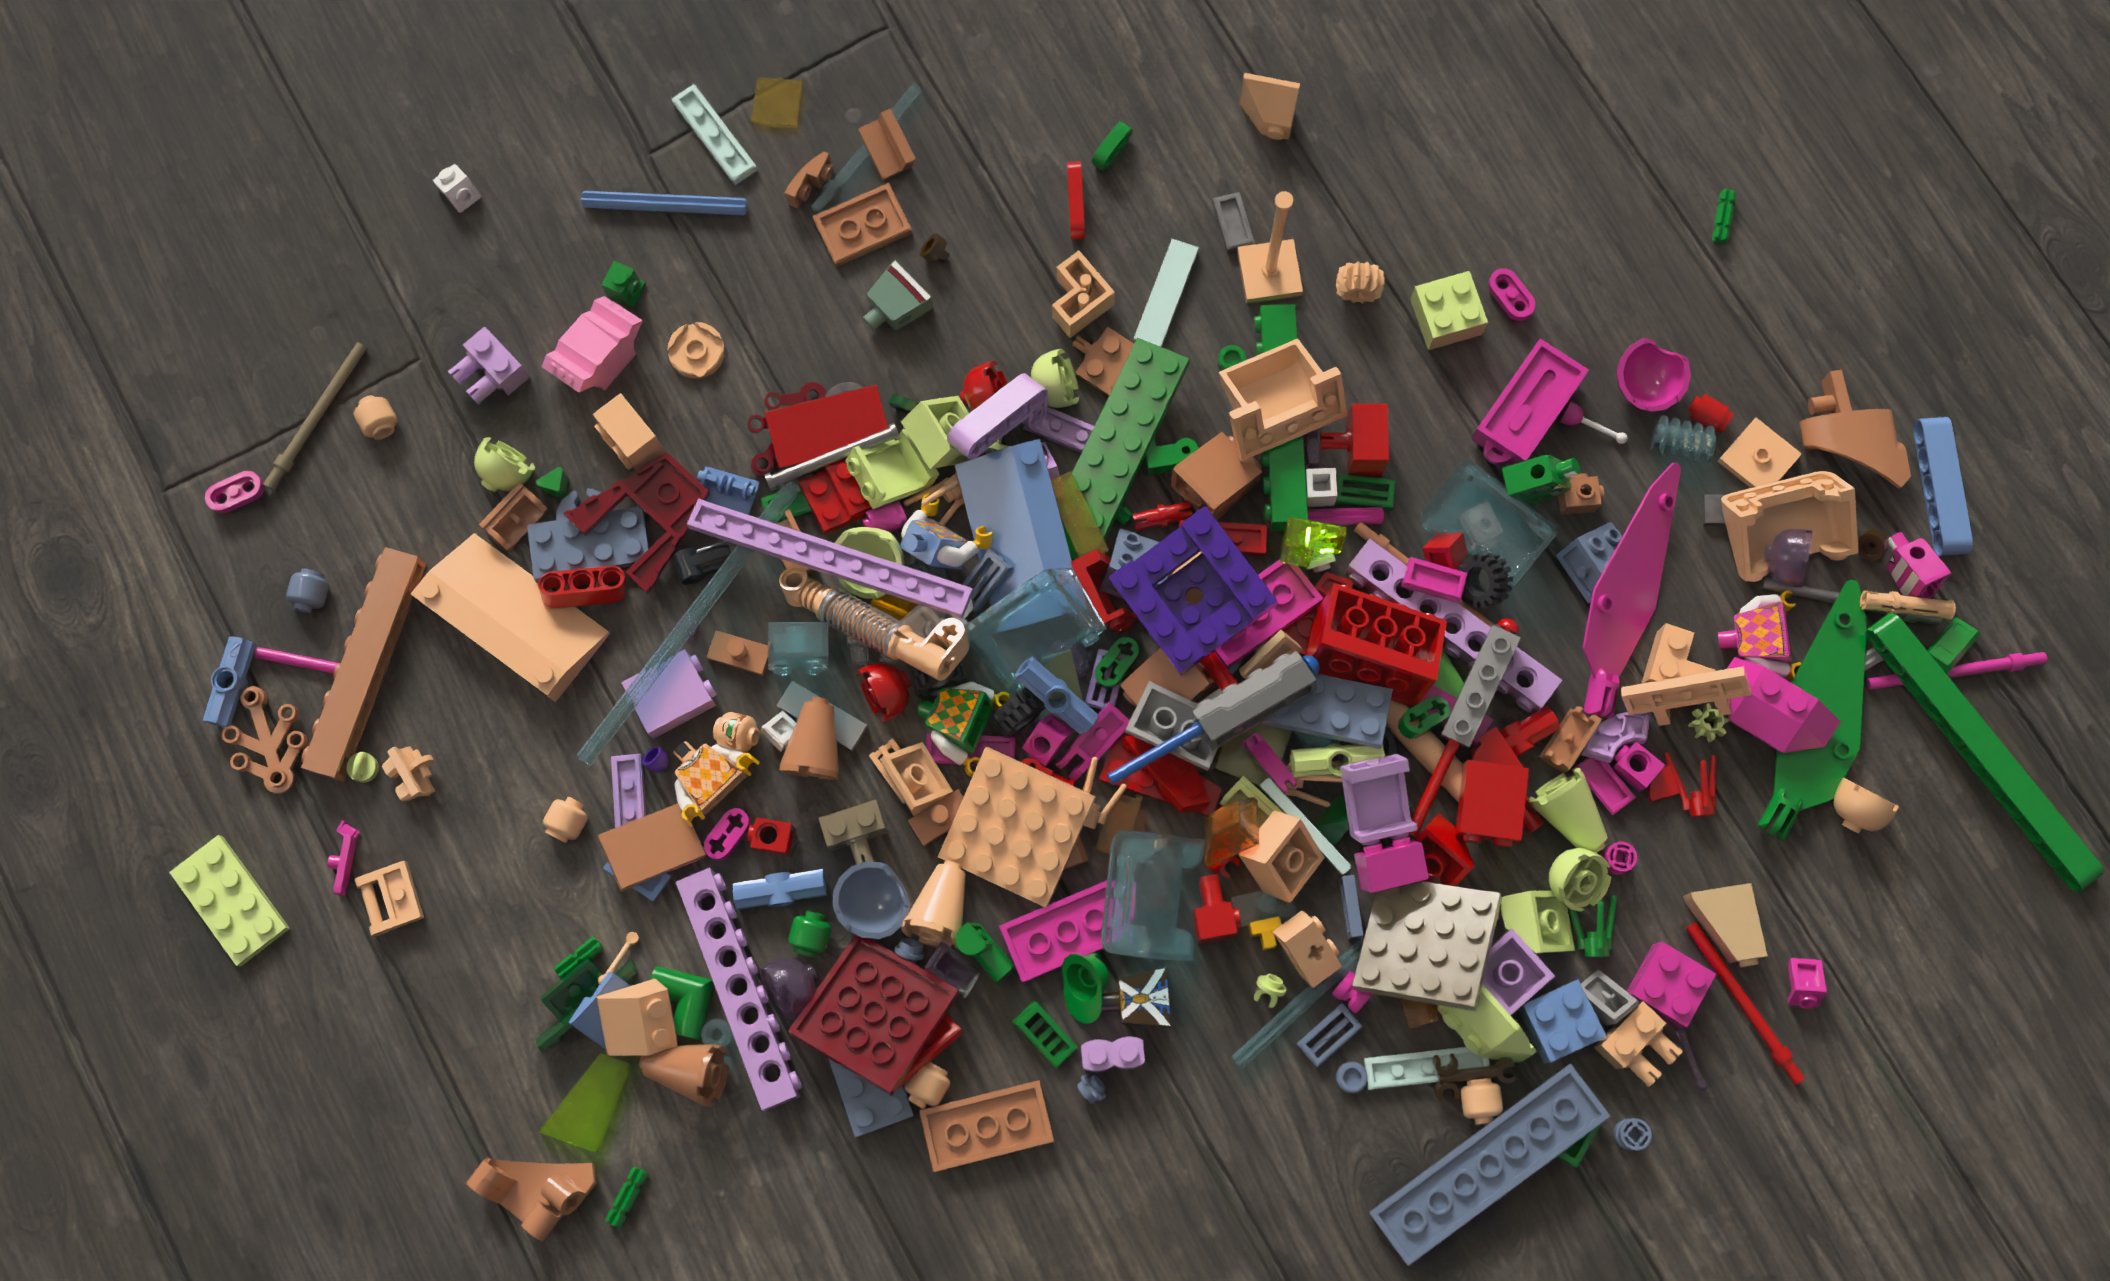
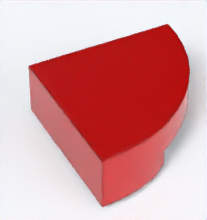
[1648,765,1680,803]

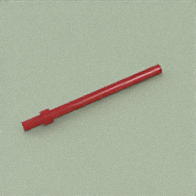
[1685,921,1806,1085]

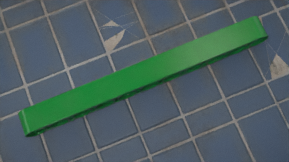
[1865,613,2104,893]

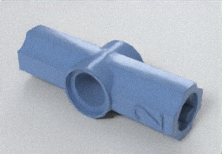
[202,636,256,727]
[1015,656,1098,735]
[733,869,827,910]

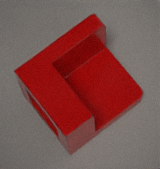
[1423,532,1469,570]

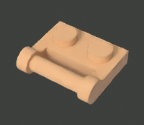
[355,861,424,937]

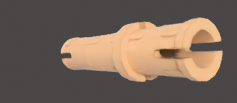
[1860,591,1956,620]

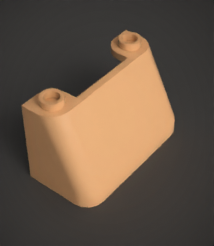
[1721,471,1859,582]

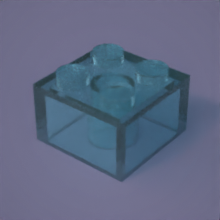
[768,622,829,675]

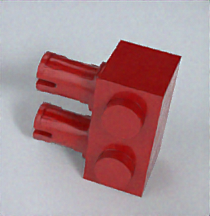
[1192,874,1241,945]

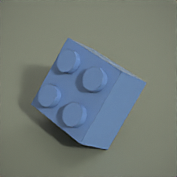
[1517,979,1607,1064]

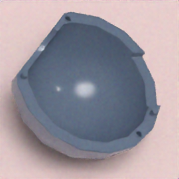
[833,862,910,939]

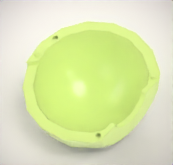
[835,527,905,599]

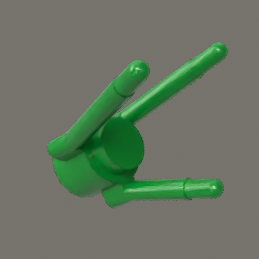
[1568,895,1617,957]

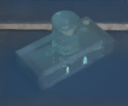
[1231,891,1297,928]

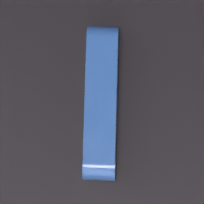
[1913,417,1973,556]

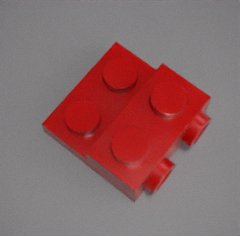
[798,458,873,535]

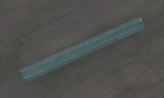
[1232,936,1365,1068]

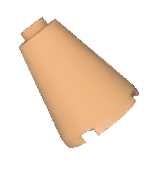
[901,861,966,949]

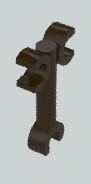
[1432,1053,1515,1101]

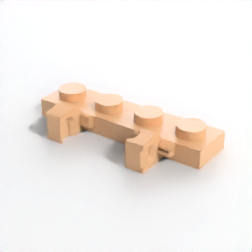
[1621,666,1751,726]

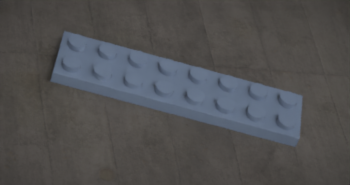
[1369,1064,1610,1265]

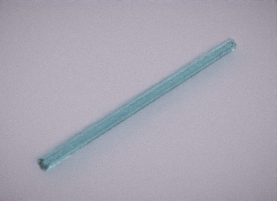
[577,480,800,766]

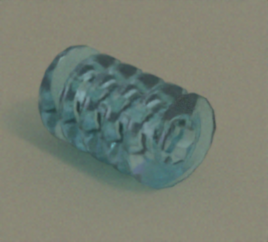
[1650,415,1716,463]

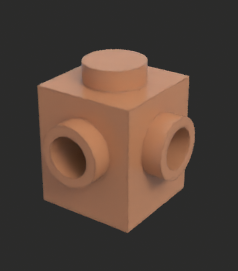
[1558,473,1604,515]

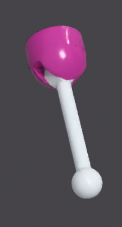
[1559,401,1628,444]

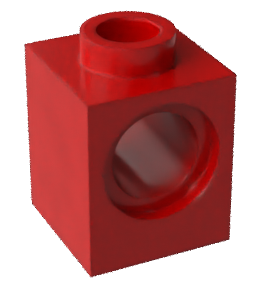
[747,818,795,857]

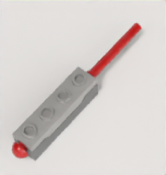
[1408,618,1521,837]

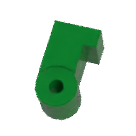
[1144,438,1199,476]

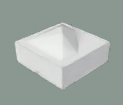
[760,711,796,752]

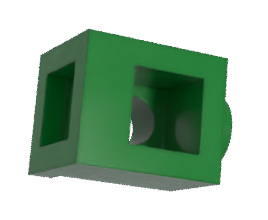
[601,261,646,308]

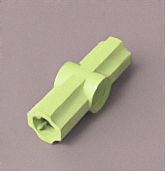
[1290,743,1385,777]

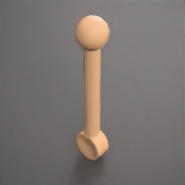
[598,932,639,984]

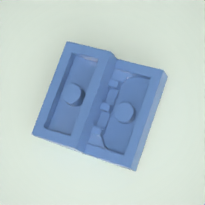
[568,972,630,1050]

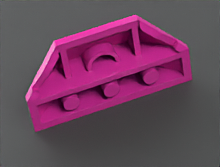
[1727,657,1841,754]

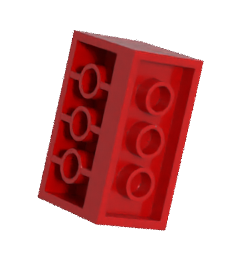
[1306,583,1447,707]

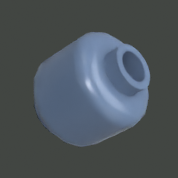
[286,569,330,614]

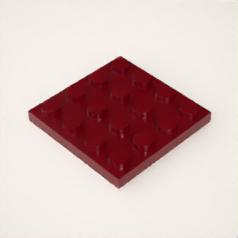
[788,934,960,1096]

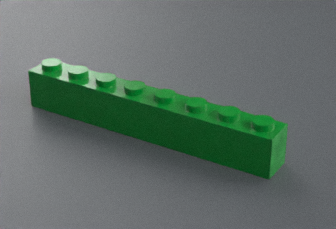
[1254,304,1308,532]

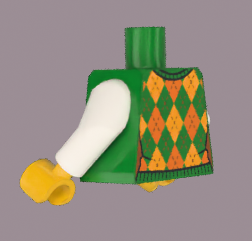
[918,682,1011,777]

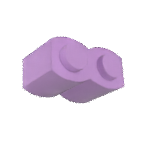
[1081,1037,1145,1072]

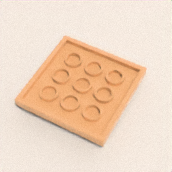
[938,747,1096,908]

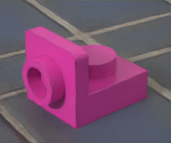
[1787,958,1827,1009]

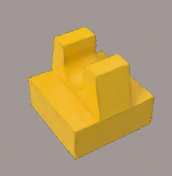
[1248,916,1281,950]

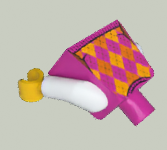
[1718,590,1801,682]

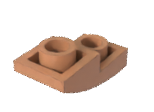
[785,152,833,208]

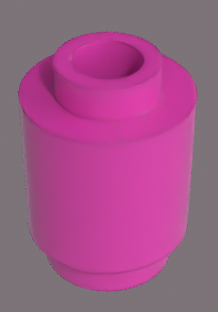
[862,501,907,533]

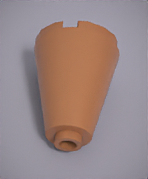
[779,697,839,780]
[639,1044,729,1107]

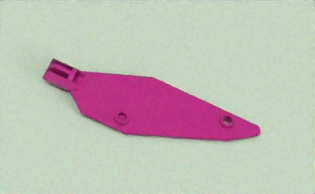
[1583,463,1681,719]

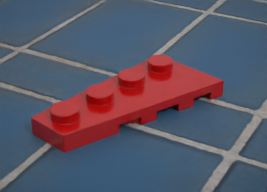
[1099,731,1222,818]

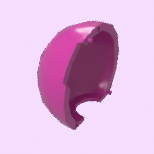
[1616,338,1691,412]

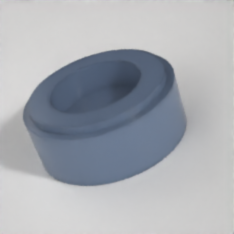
[1336,1062,1368,1093]

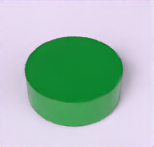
[1218,345,1247,371]

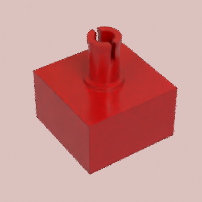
[1320,404,1389,477]

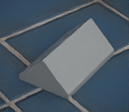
[1125,681,1218,771]

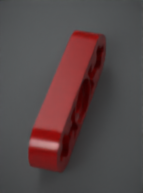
[1067,161,1085,240]

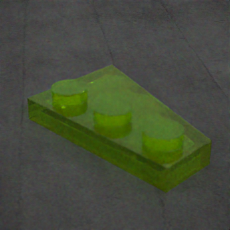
[539,1053,631,1152]

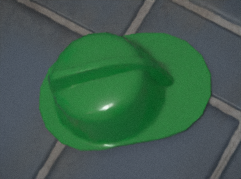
[1062,953,1109,1023]

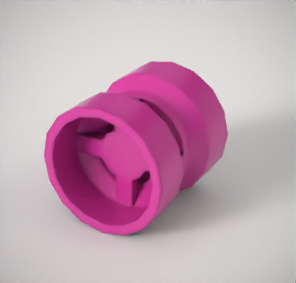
[1601,842,1637,875]
[1332,971,1372,1014]

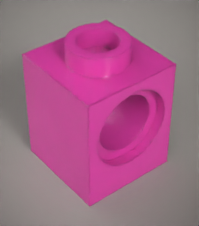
[1022,713,1074,766]
[1612,742,1665,792]

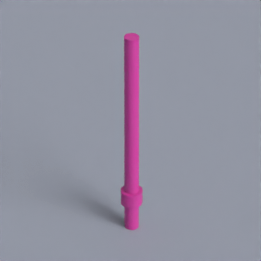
[1866,652,2047,690]

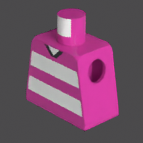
[1887,532,1951,598]

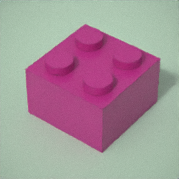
[1626,941,1716,1029]

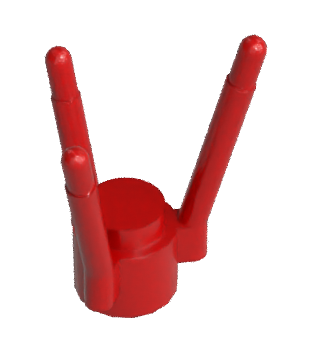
[1664,752,1717,817]

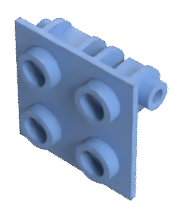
[697,466,760,515]

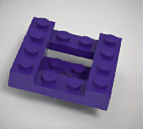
[1108,506,1278,676]

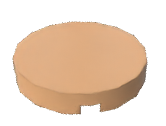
[668,322,725,379]

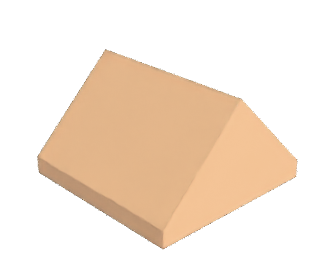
[880,742,953,816]

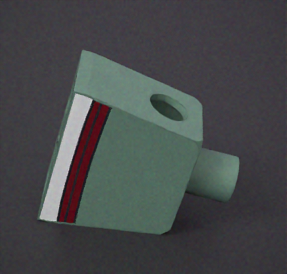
[863,260,933,331]

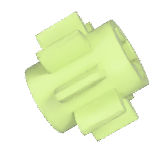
[1689,703,1729,742]

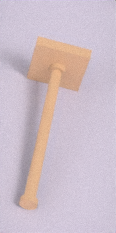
[1237,191,1303,304]

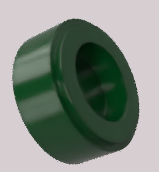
[888,394,919,414]

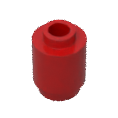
[1687,394,1734,433]

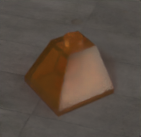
[1204,797,1259,867]

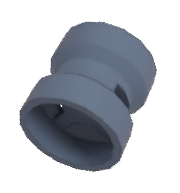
[1613,1118,1652,1150]

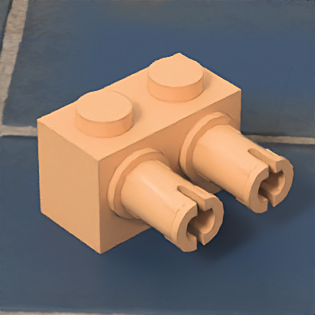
[1594,1001,1682,1087]

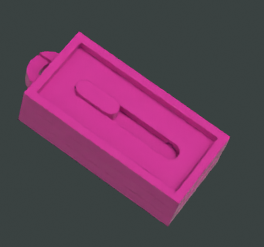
[1471,339,1589,466]

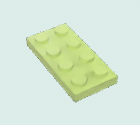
[169,835,290,967]

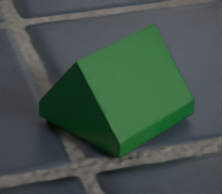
[536,467,569,499]

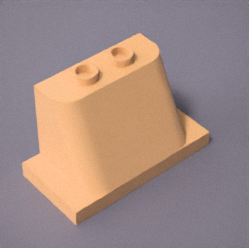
[1219,339,1348,461]

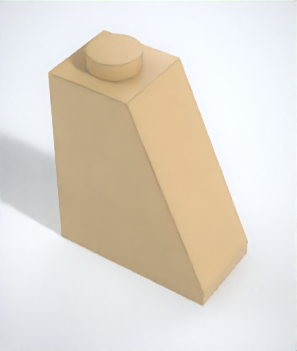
[1683,883,1768,967]

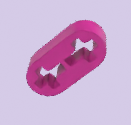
[704,808,751,861]

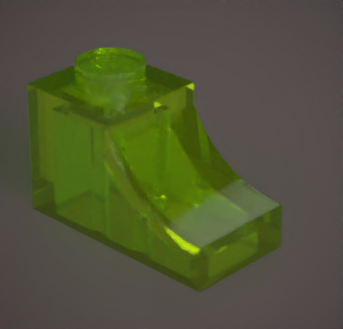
[1280,517,1347,567]

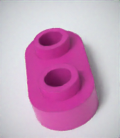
[1488,268,1535,321]
[205,471,265,514]

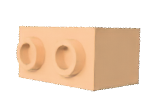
[1273,911,1342,988]

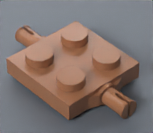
[1072,327,1134,397]

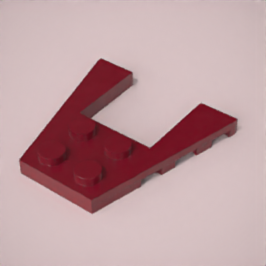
[563,452,710,595]

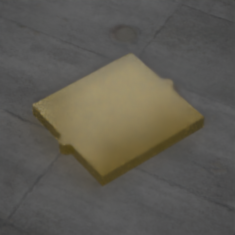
[751,77,803,128]

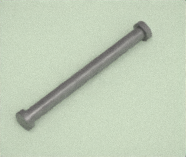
[765,423,900,491]

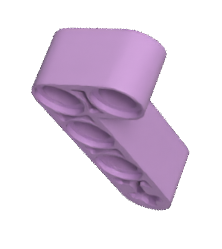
[947,373,1048,460]

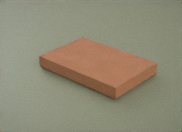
[812,183,913,267]
[597,804,706,891]

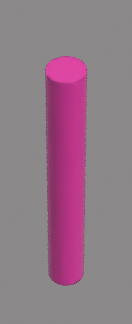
[255,647,339,674]

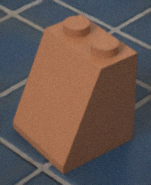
[1171,432,1262,521]
[1120,648,1218,706]

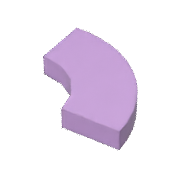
[1581,712,1651,763]

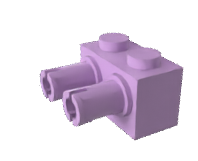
[448,326,530,405]

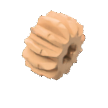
[1336,261,1385,304]

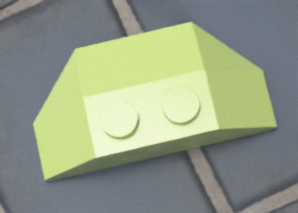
[1437,984,1536,1063]

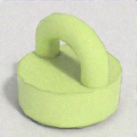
[346,752,379,783]

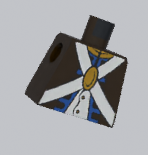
[1102,967,1171,1028]

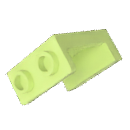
[845,429,939,509]

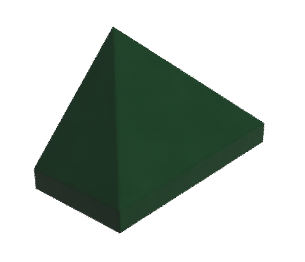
[1313,791,1349,847]

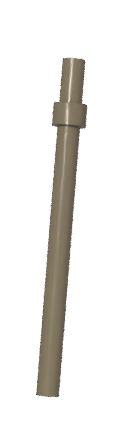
[263,342,367,490]

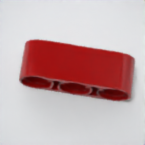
[538,566,627,608]

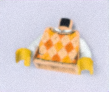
[673,741,759,827]

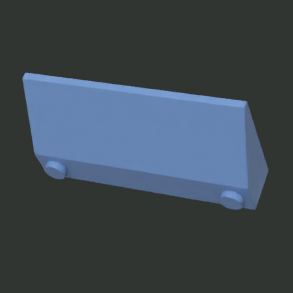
[955,439,1084,634]

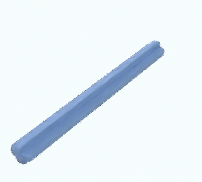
[581,191,748,215]

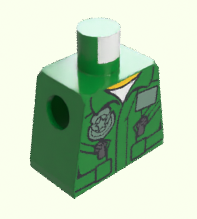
[1502,455,1580,506]

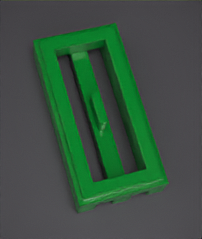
[1335,473,1395,511]

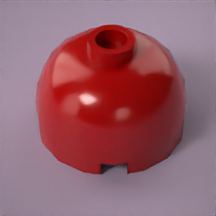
[960,361,1008,412]
[856,662,911,723]

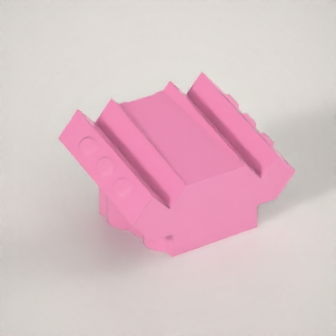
[542,296,643,393]

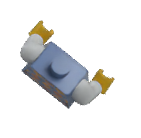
[900,494,993,570]

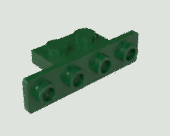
[536,958,638,1052]

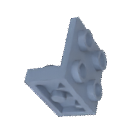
[1555,522,1622,604]
[1100,529,1168,599]

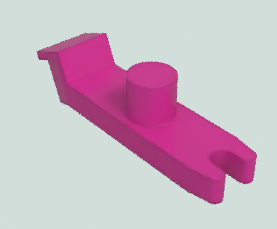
[1241,733,1297,793]
[327,820,360,896]

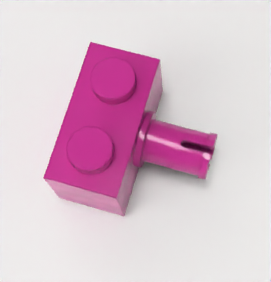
[1354,837,1429,893]

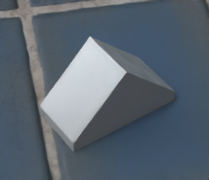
[1581,969,1639,1026]

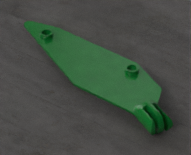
[1756,580,1867,842]

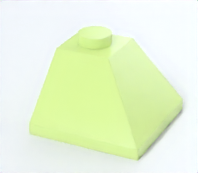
[1501,891,1575,953]

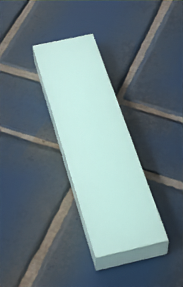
[671,84,758,185]
[1133,239,1199,347]
[1259,778,1351,875]
[1364,1047,1490,1090]

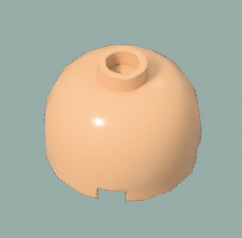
[1834,777,1900,833]

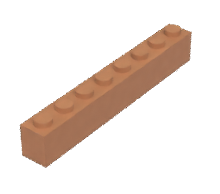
[301,547,426,783]

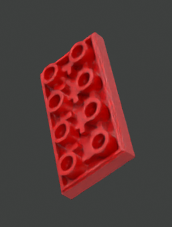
[764,385,891,469]

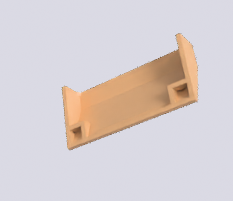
[411,533,610,702]

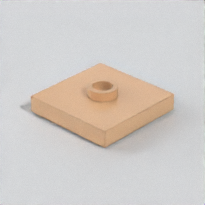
[1717,418,1802,488]

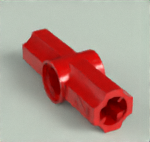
[1469,706,1561,757]

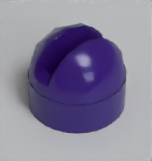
[642,746,669,772]

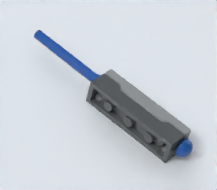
[1107,651,1320,785]

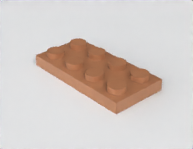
[919,1080,1054,1172]

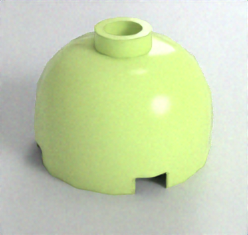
[1031,348,1079,408]
[474,437,535,492]
[1548,848,1611,911]

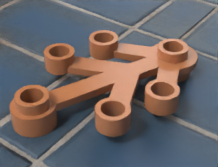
[222,686,308,794]

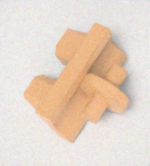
[382,746,435,801]

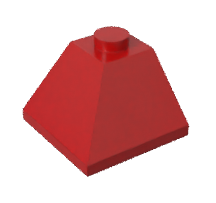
[1413,813,1474,887]

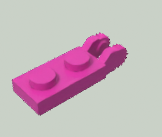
[1055,702,1130,780]

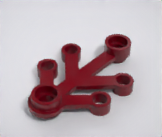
[747,382,827,477]

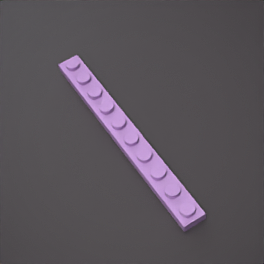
[687,499,973,619]

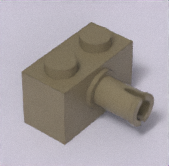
[819,799,888,865]

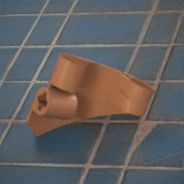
[1799,409,1911,489]
[466,1158,596,1241]

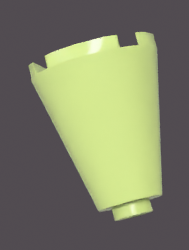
[1529,768,1608,853]

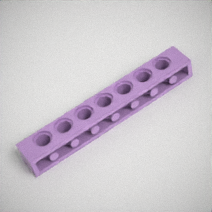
[1346,539,1562,713]
[676,868,802,1111]

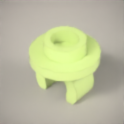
[1254,974,1286,1008]

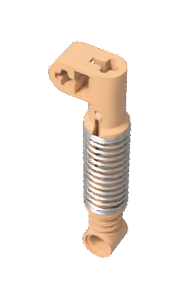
[779,567,970,681]

